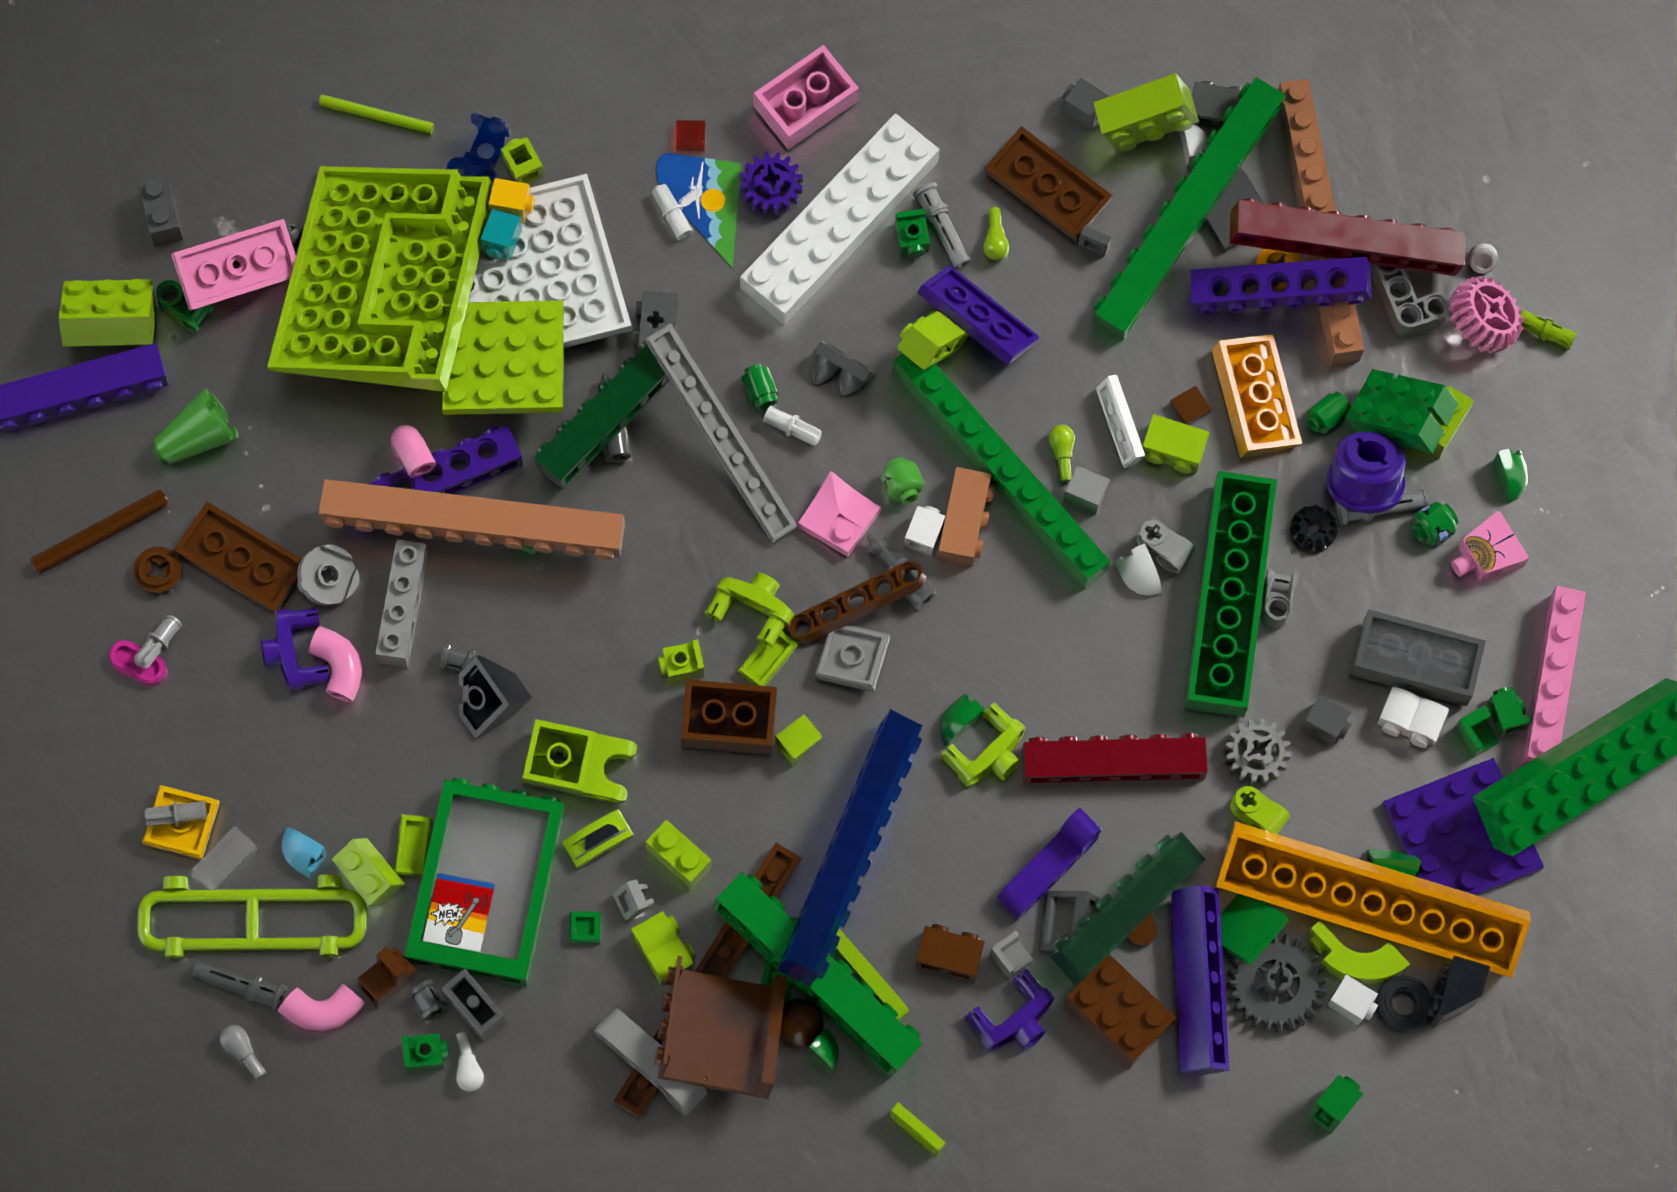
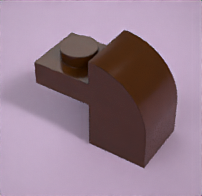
[358,947,416,1008]

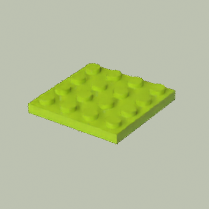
[442,300,564,415]

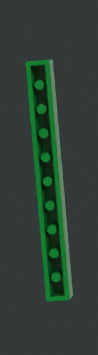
[1093,77,1286,340]
[892,353,1110,589]

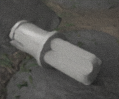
[134,615,182,669]
[144,800,207,826]

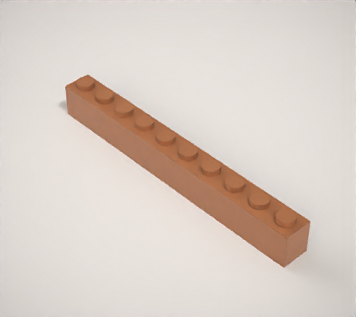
[1278,79,1364,366]
[319,479,625,560]

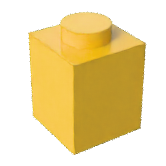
[488,178,535,223]

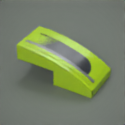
[562,810,634,868]

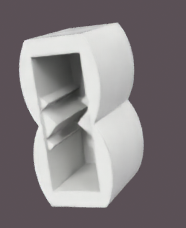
[1377,686,1449,748]

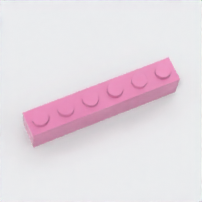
[1521,586,1586,766]

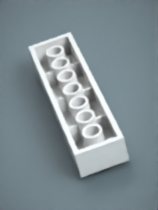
[740,113,940,326]

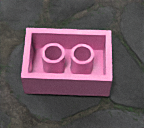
[753,45,859,150]

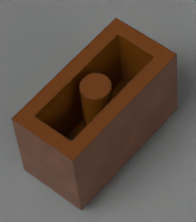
[915,924,985,983]

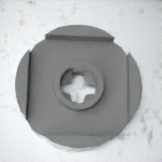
[297,545,359,606]

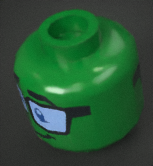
[1412,501,1458,546]

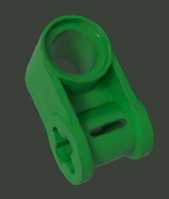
[156,280,214,333]

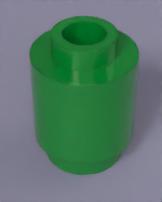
[741,364,779,410]
[1307,391,1351,434]

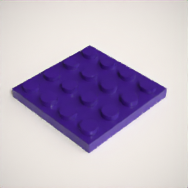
[1382,758,1544,896]

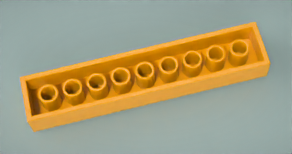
[1216,821,1531,978]

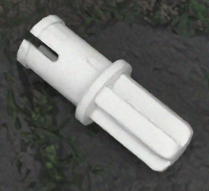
[652,184,694,241]
[763,405,822,446]

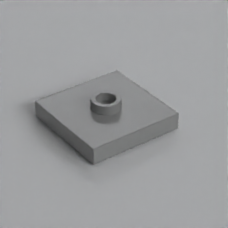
[815,625,890,692]

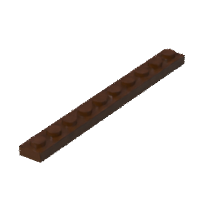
[614,842,802,1119]

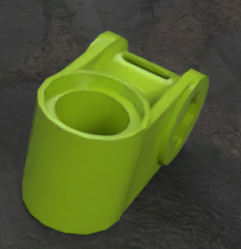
[1230,786,1290,834]

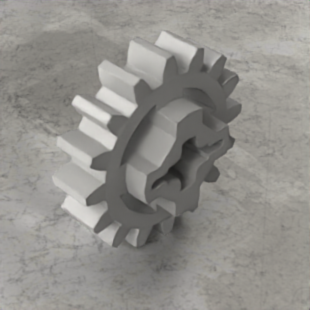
[1225,718,1291,785]

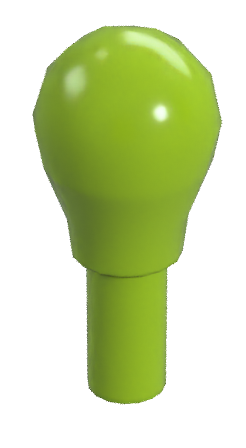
[983,207,1009,261]
[1048,424,1075,482]

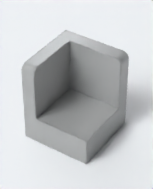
[1063,466,1110,514]
[989,931,1033,980]

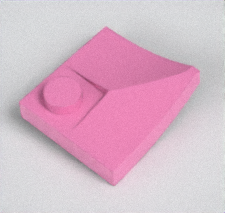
[798,471,881,557]

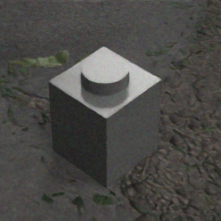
[1062,78,1109,129]

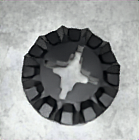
[1290,504,1338,552]

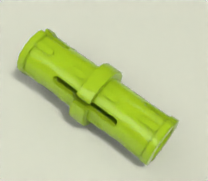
[1520,309,1577,349]

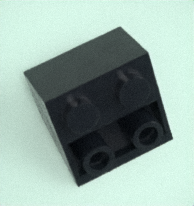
[1427,956,1490,1028]

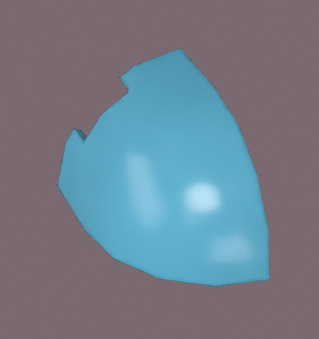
[282,827,327,879]

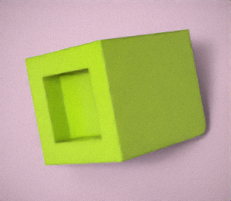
[775,714,822,766]

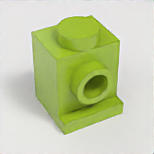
[501,137,544,184]
[658,639,704,683]

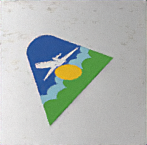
[656,153,741,268]

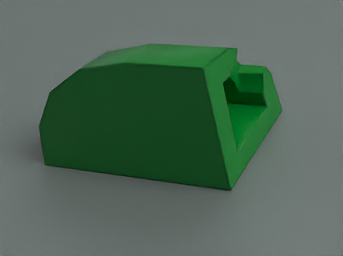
[1493,449,1528,504]
[939,694,984,747]
[1367,849,1421,876]
[808,1029,839,1075]

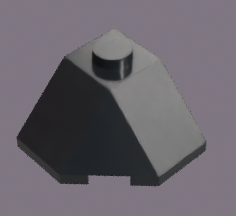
[459,655,532,739]

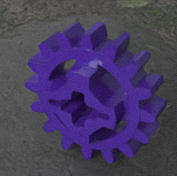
[740,152,803,215]

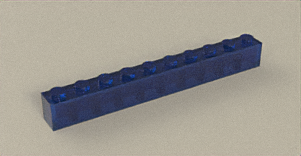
[777,709,923,987]

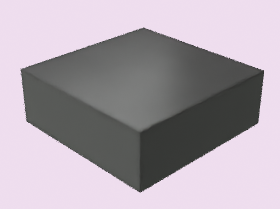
[1078,226,1111,256]

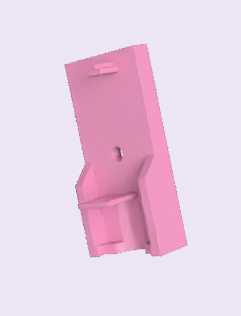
[171,219,296,311]

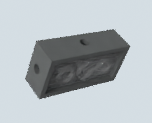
[1350,610,1486,706]

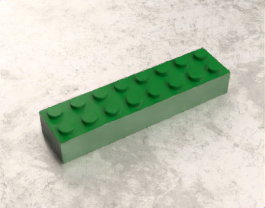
[1184,471,1277,718]
[1473,678,1677,857]
[712,872,923,1078]

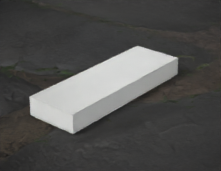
[1096,375,1145,469]

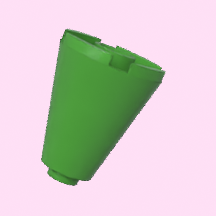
[152,388,239,464]

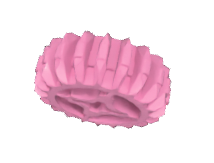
[1448,275,1524,354]

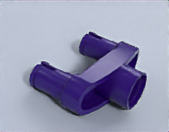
[261,607,330,691]
[964,969,1055,1051]

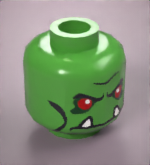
[881,457,924,504]

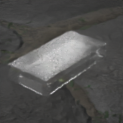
[192,826,258,890]

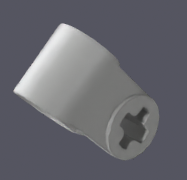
[1136,520,1195,574]
[1261,569,1298,630]

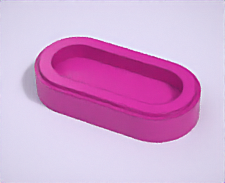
[109,640,167,686]

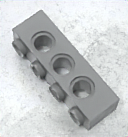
[375,539,428,668]

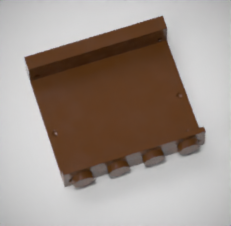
[654,956,787,1099]

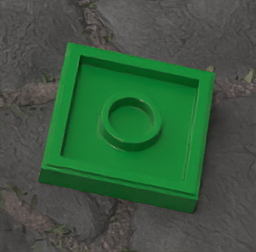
[1220,894,1289,966]

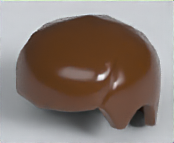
[780,998,824,1048]

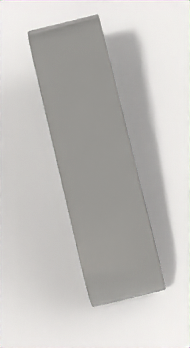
[1371,264,1450,337]
[594,1008,707,1116]

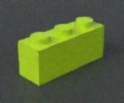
[897,309,969,370]

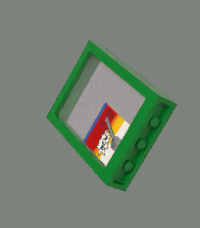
[404,778,565,986]

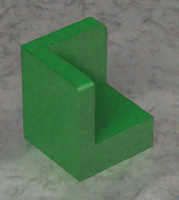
[1455,706,1499,758]

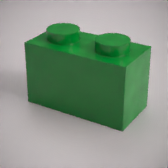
[1308,1075,1363,1133]

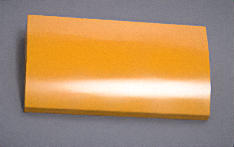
[1211,334,1302,459]

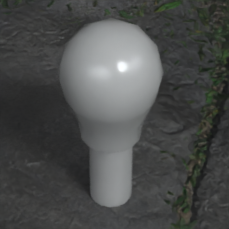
[220,1025,266,1079]

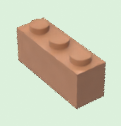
[937,467,995,566]

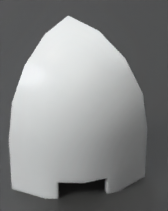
[1180,124,1209,167]
[1115,543,1162,596]

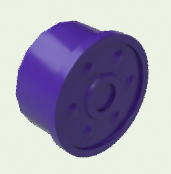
[1327,432,1406,514]

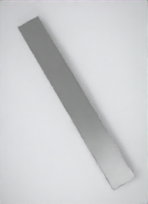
[644,323,798,543]

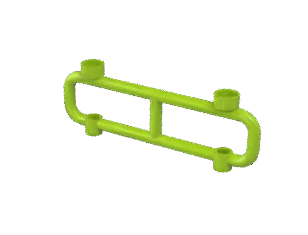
[137,874,366,958]

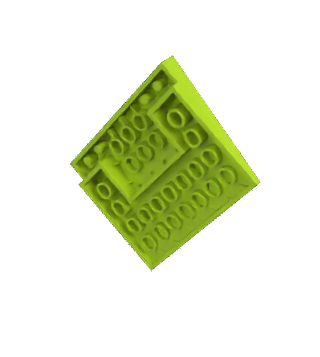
[267,166,493,392]

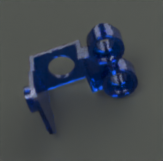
[447,113,511,184]

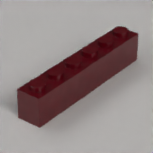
[1022,733,1208,785]

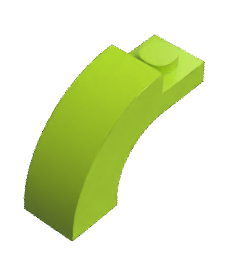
[1307,921,1410,985]

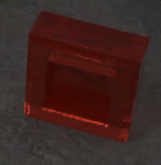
[676,120,705,151]

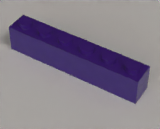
[0,343,169,433]
[1171,885,1230,1076]

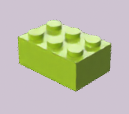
[1093,73,1199,151]
[59,279,157,346]

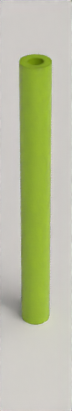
[319,94,434,134]

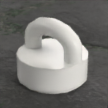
[1468,243,1498,274]

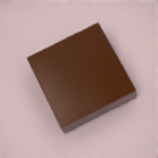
[1170,386,1212,425]

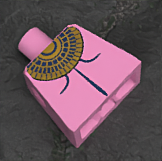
[1451,511,1529,582]

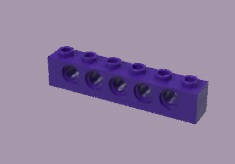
[1191,257,1372,315]
[354,425,523,535]

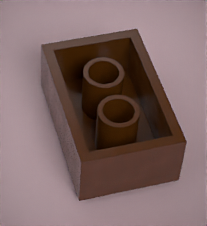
[681,679,777,755]
[1064,954,1176,1068]

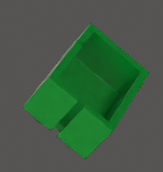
[1346,369,1459,454]

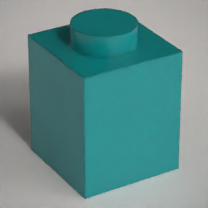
[481,209,522,260]

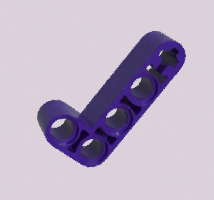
[996,808,1102,920]

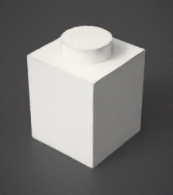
[904,506,946,557]
[1327,974,1378,1025]

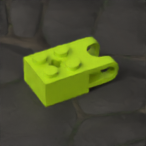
[522,719,638,804]

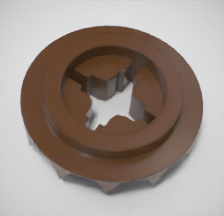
[133,547,182,595]

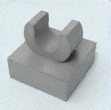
[613,879,654,921]

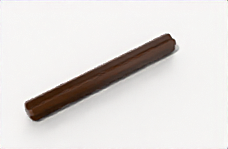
[30,490,168,573]

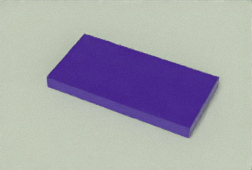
[917,265,1040,365]

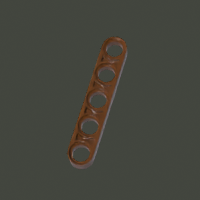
[788,561,926,644]

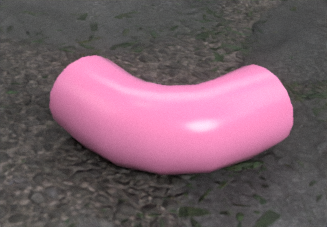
[391,425,436,478]
[309,626,363,703]
[278,984,365,1032]

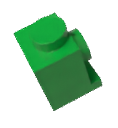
[894,209,930,257]
[1487,687,1532,737]
[402,1033,449,1073]

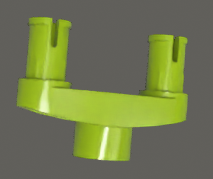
[704,572,794,648]
[940,703,1026,787]

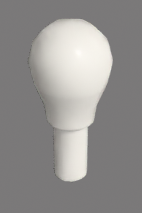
[456,1032,484,1092]

